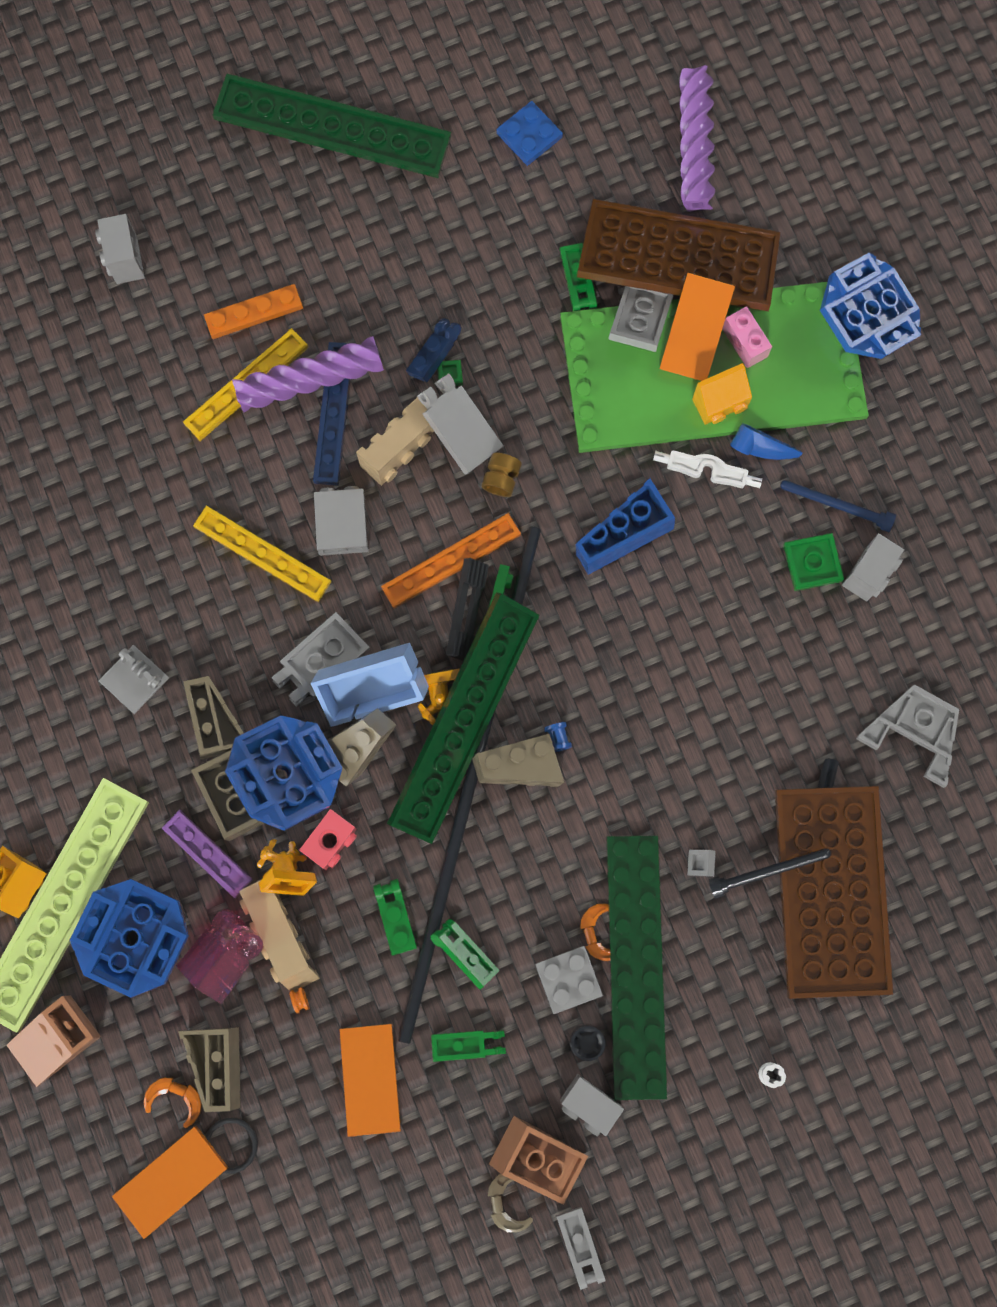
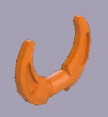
[580,904,610,961]
[144,1077,202,1128]

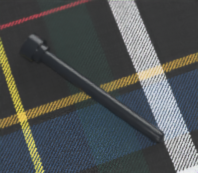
[709,848,831,899]

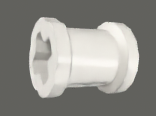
[758,1062,786,1088]

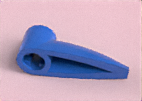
[730,423,802,460]

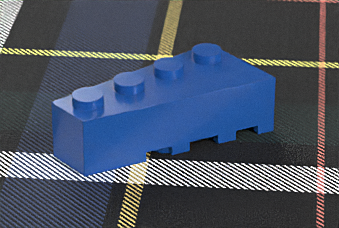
[576,479,675,575]

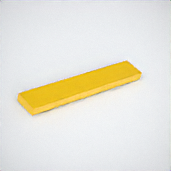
[183,328,309,441]
[193,505,331,602]

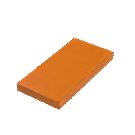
[659,273,735,381]
[340,1024,401,1137]
[112,1126,229,1239]

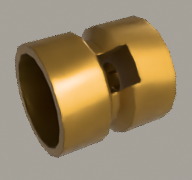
[481,453,522,497]

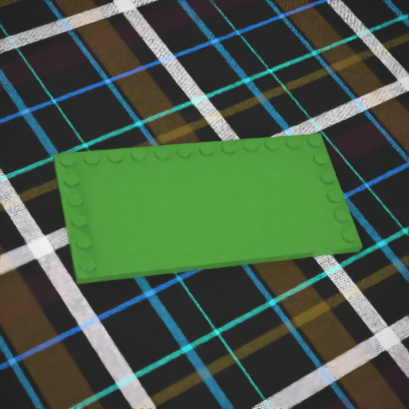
[560,282,869,453]

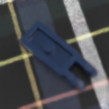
[406,318,461,382]

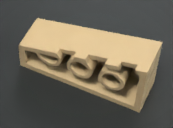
[356,397,434,486]
[239,880,320,992]

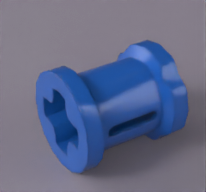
[544,722,572,752]

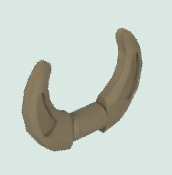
[488,1174,533,1233]

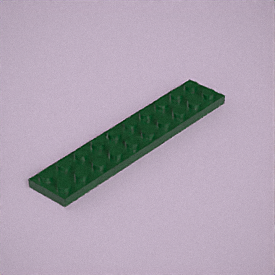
[212,73,451,178]
[387,592,540,844]
[606,836,667,1100]

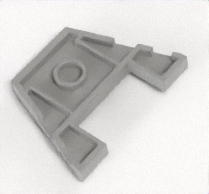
[856,685,959,788]

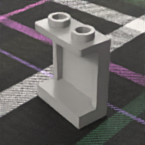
[314,486,369,556]

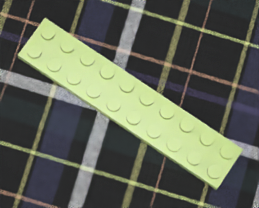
[0,778,149,1033]

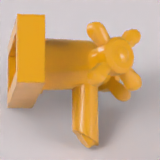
[418,669,460,725]
[257,839,317,896]

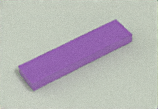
[162,810,253,898]

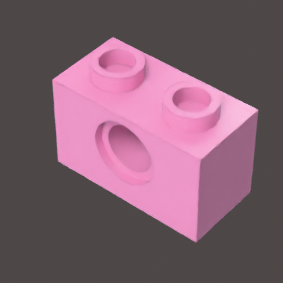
[722,306,772,368]

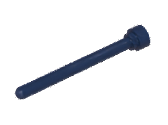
[780,480,896,533]

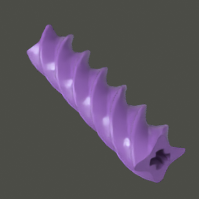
[679,65,715,212]
[232,336,384,413]

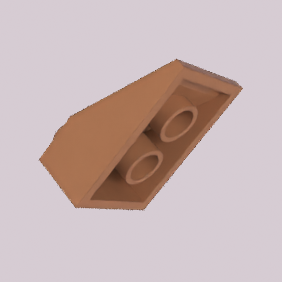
[489,1116,588,1205]

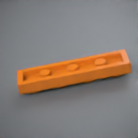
[204,284,303,339]

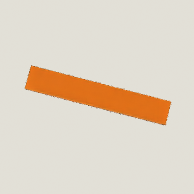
[381,513,521,609]

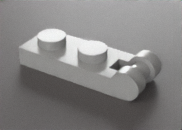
[556,1207,606,1290]

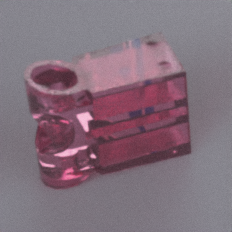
[176,909,263,1004]

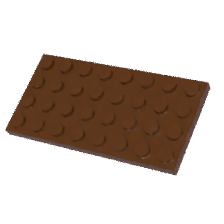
[577,199,781,312]
[775,786,893,999]

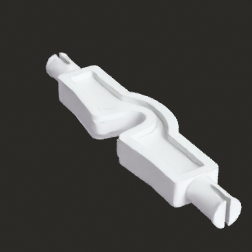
[653,450,762,489]

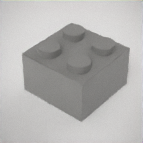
[95,214,145,284]
[842,533,904,601]
[535,946,603,1014]
[560,1074,624,1137]

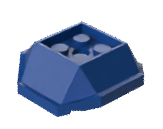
[820,253,921,359]
[225,716,343,831]
[70,879,189,998]

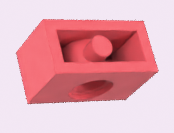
[299,809,357,870]

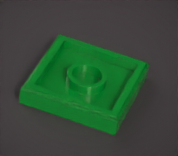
[783,533,844,591]

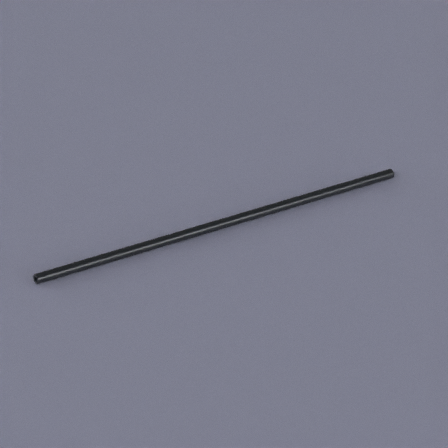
[398,526,541,1044]

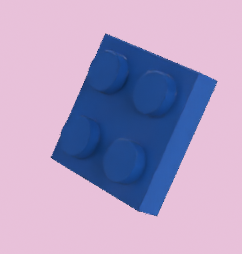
[497,101,563,166]

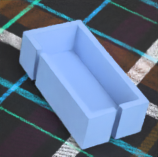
[311,643,429,727]

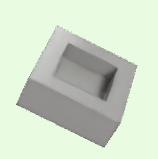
[687,850,715,877]

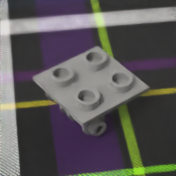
[99,645,169,715]

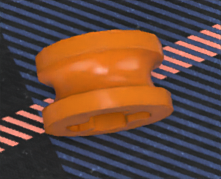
[289,987,309,1013]

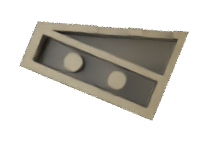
[183,676,244,760]
[327,708,396,787]
[472,734,564,787]
[178,1027,241,1112]

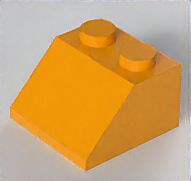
[692,363,752,425]
[0,846,47,919]

